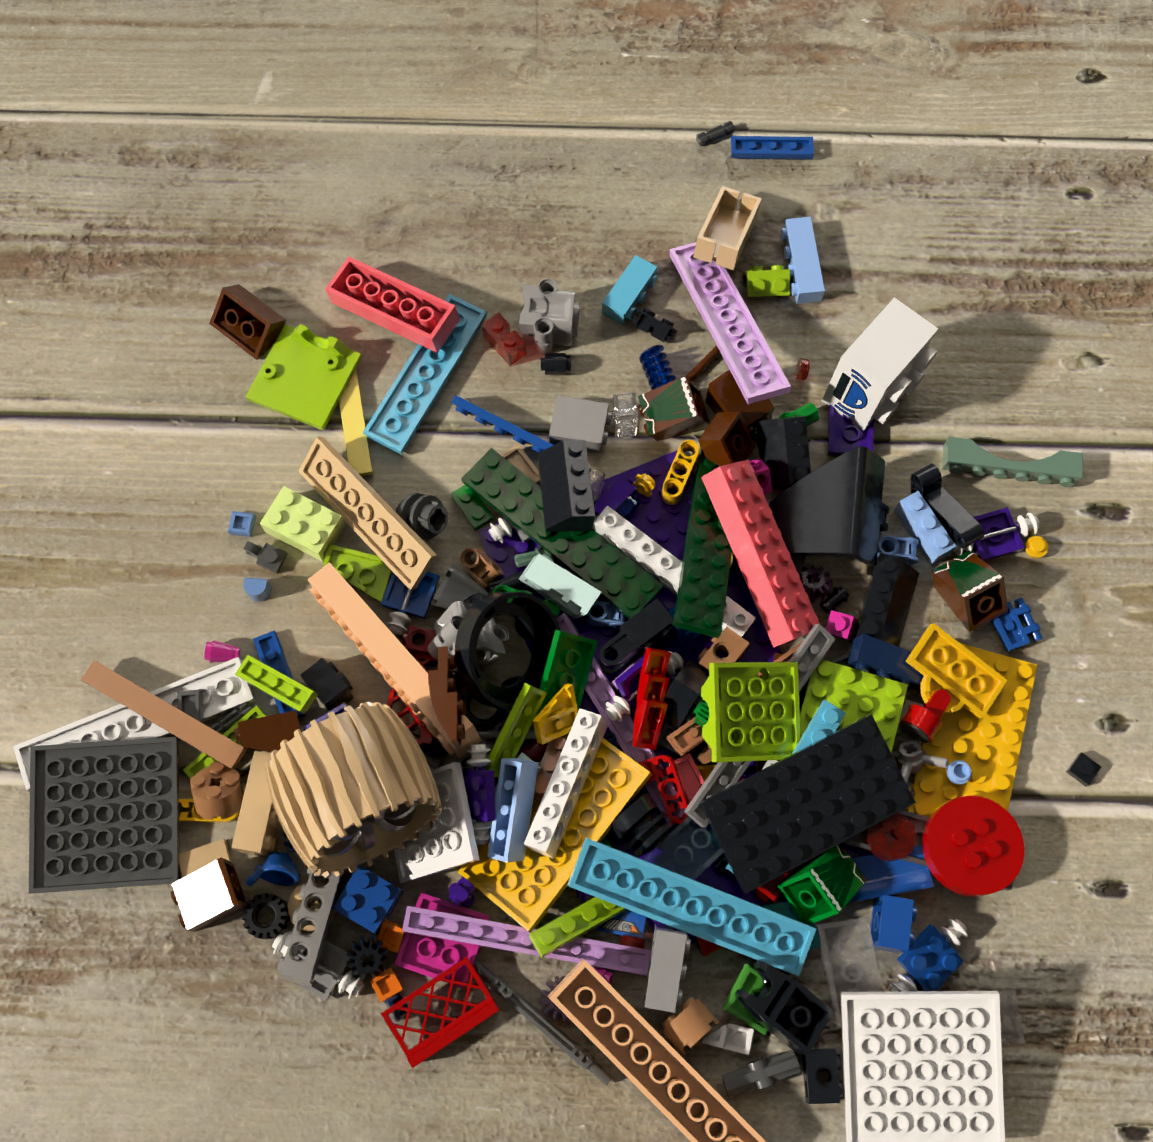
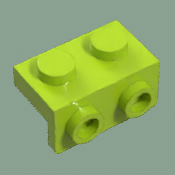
[745,265,790,297]

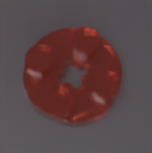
[865,813,916,862]

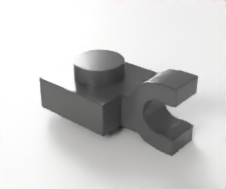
[243,541,288,574]

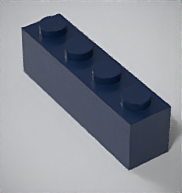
[848,634,924,695]

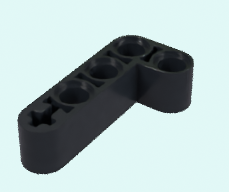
[911,463,984,549]

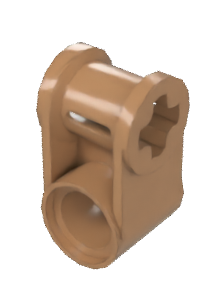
[460,548,504,590]

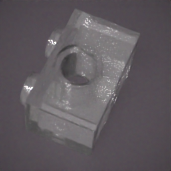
[612,393,638,439]

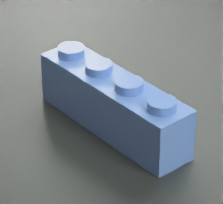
[781,217,825,304]
[487,758,538,862]

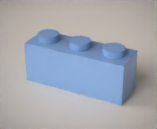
[894,491,956,565]

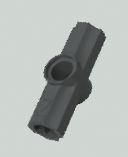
[721,1050,801,1097]

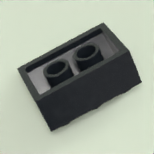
[756,415,811,487]

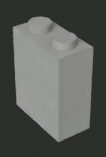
[549,395,612,452]

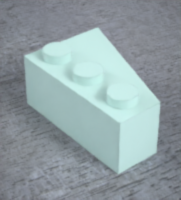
[519,554,601,619]

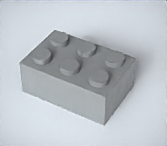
[644,923,691,1013]

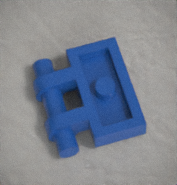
[991,597,1043,653]

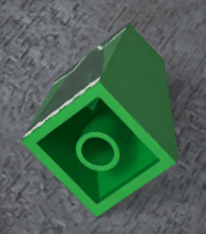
[777,843,867,925]

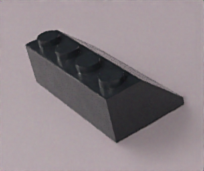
[537,440,595,532]
[851,552,919,647]

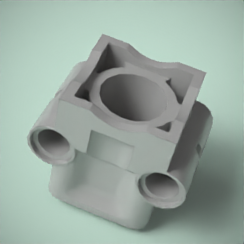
[519,278,580,355]
[428,601,509,677]

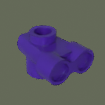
[448,876,477,908]

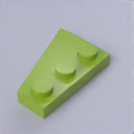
[323,544,393,603]

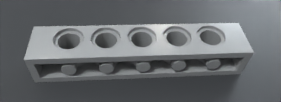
[278,868,345,986]

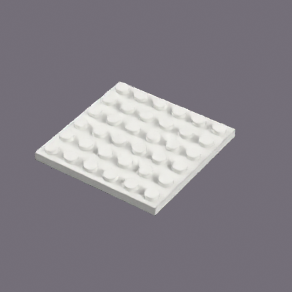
[841,991,1005,1142]

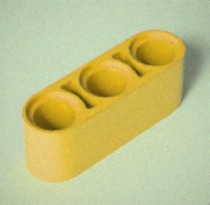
[661,440,699,505]

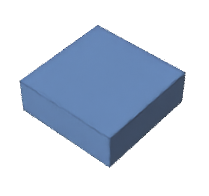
[228,511,256,537]

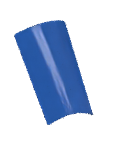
[848,845,935,903]

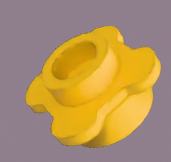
[633,474,655,497]

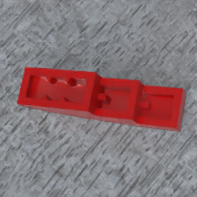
[633,647,671,750]

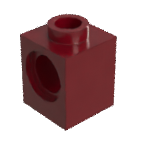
[402,626,436,655]

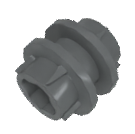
[396,493,449,540]

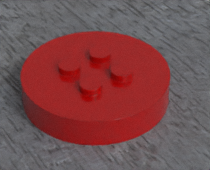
[922,796,1025,897]

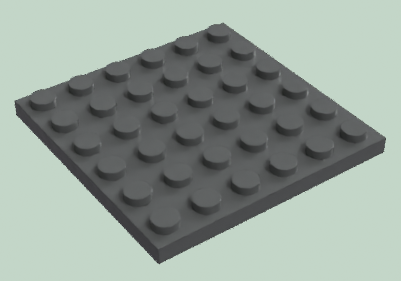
[28,737,180,894]

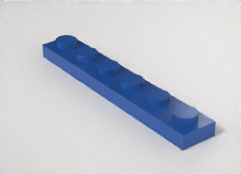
[451,395,553,453]

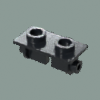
[632,308,677,343]

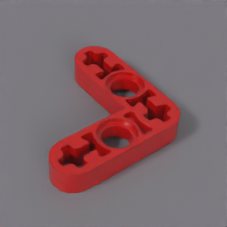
[638,755,690,824]

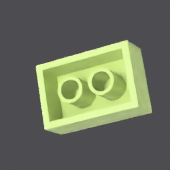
[260,486,346,562]

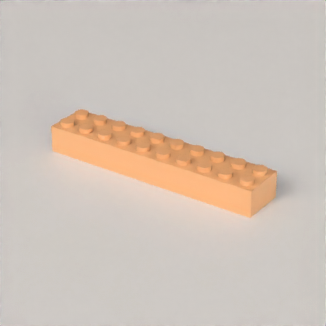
[308,562,482,759]
[547,959,766,1142]

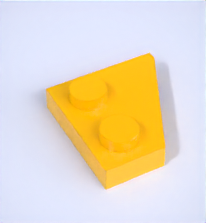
[533,683,578,745]

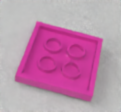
[394,892,490,989]

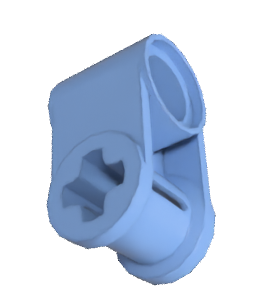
[877,536,919,565]
[586,601,628,630]

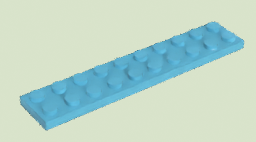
[567,837,816,976]

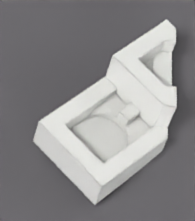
[702,1023,755,1055]

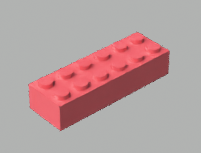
[325,256,460,353]

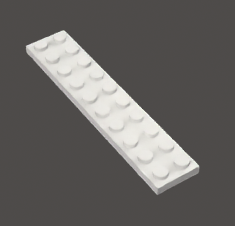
[13,657,255,792]

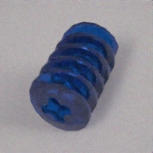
[639,345,676,390]

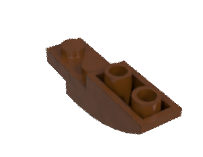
[428,646,466,748]

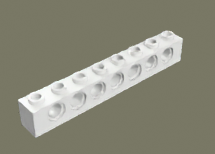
[592,506,756,637]

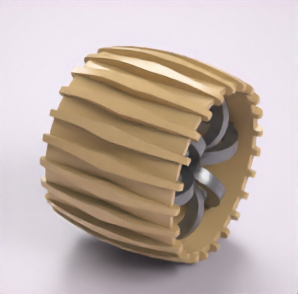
[265,702,442,878]

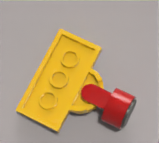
[900,623,1007,743]

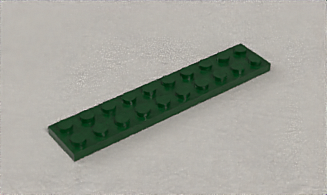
[673,447,732,639]
[461,448,663,619]

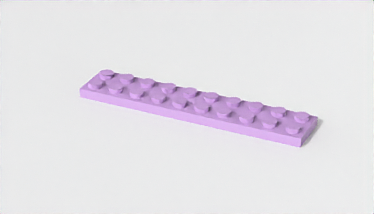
[670,242,791,404]

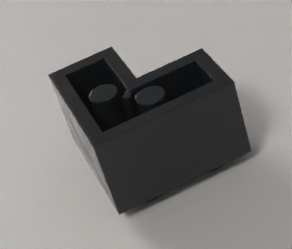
[300,658,354,711]
[664,660,709,729]

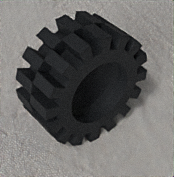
[242,893,290,940]

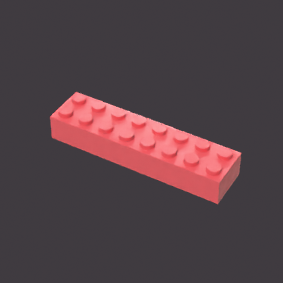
[701,460,819,647]

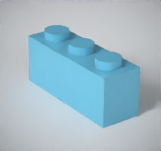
[602,255,658,325]

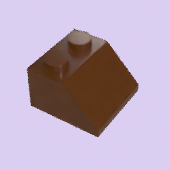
[698,412,756,467]

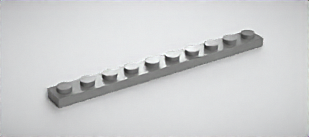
[684,624,835,828]

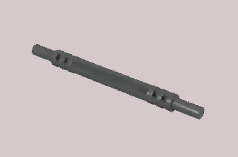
[473,960,613,1085]

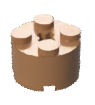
[190,762,243,820]
[662,997,720,1057]

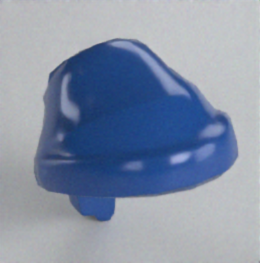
[246,852,301,887]

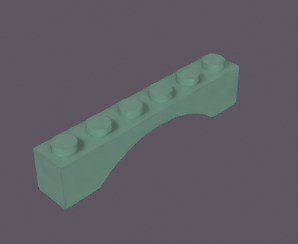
[942,437,1083,487]

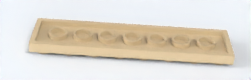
[298,437,437,590]

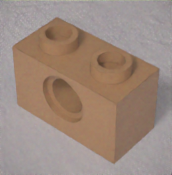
[697,627,749,672]

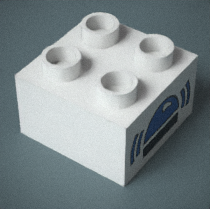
[821,297,938,432]

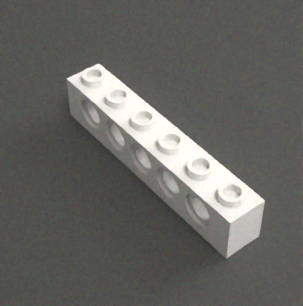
[524,709,608,859]

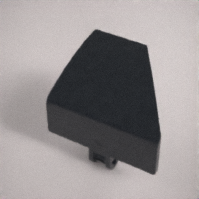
[769,446,890,566]

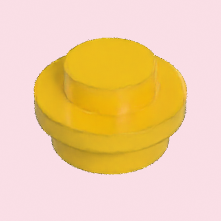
[1025,536,1048,558]

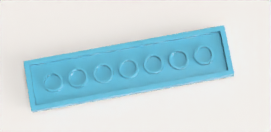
[363,294,487,455]

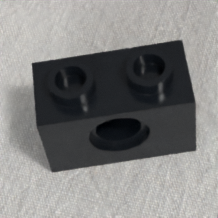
[802,1048,844,1104]

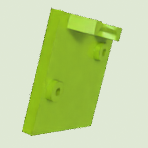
[245,324,363,431]
[701,662,801,762]

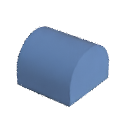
[243,578,272,602]

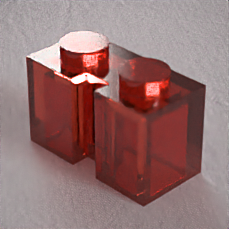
[482,312,526,366]

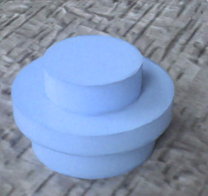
[947,760,972,785]

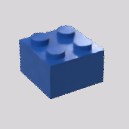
[332,865,404,935]
[868,895,917,954]

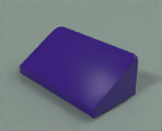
[594,478,637,515]

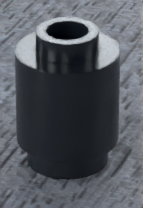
[541,353,571,375]

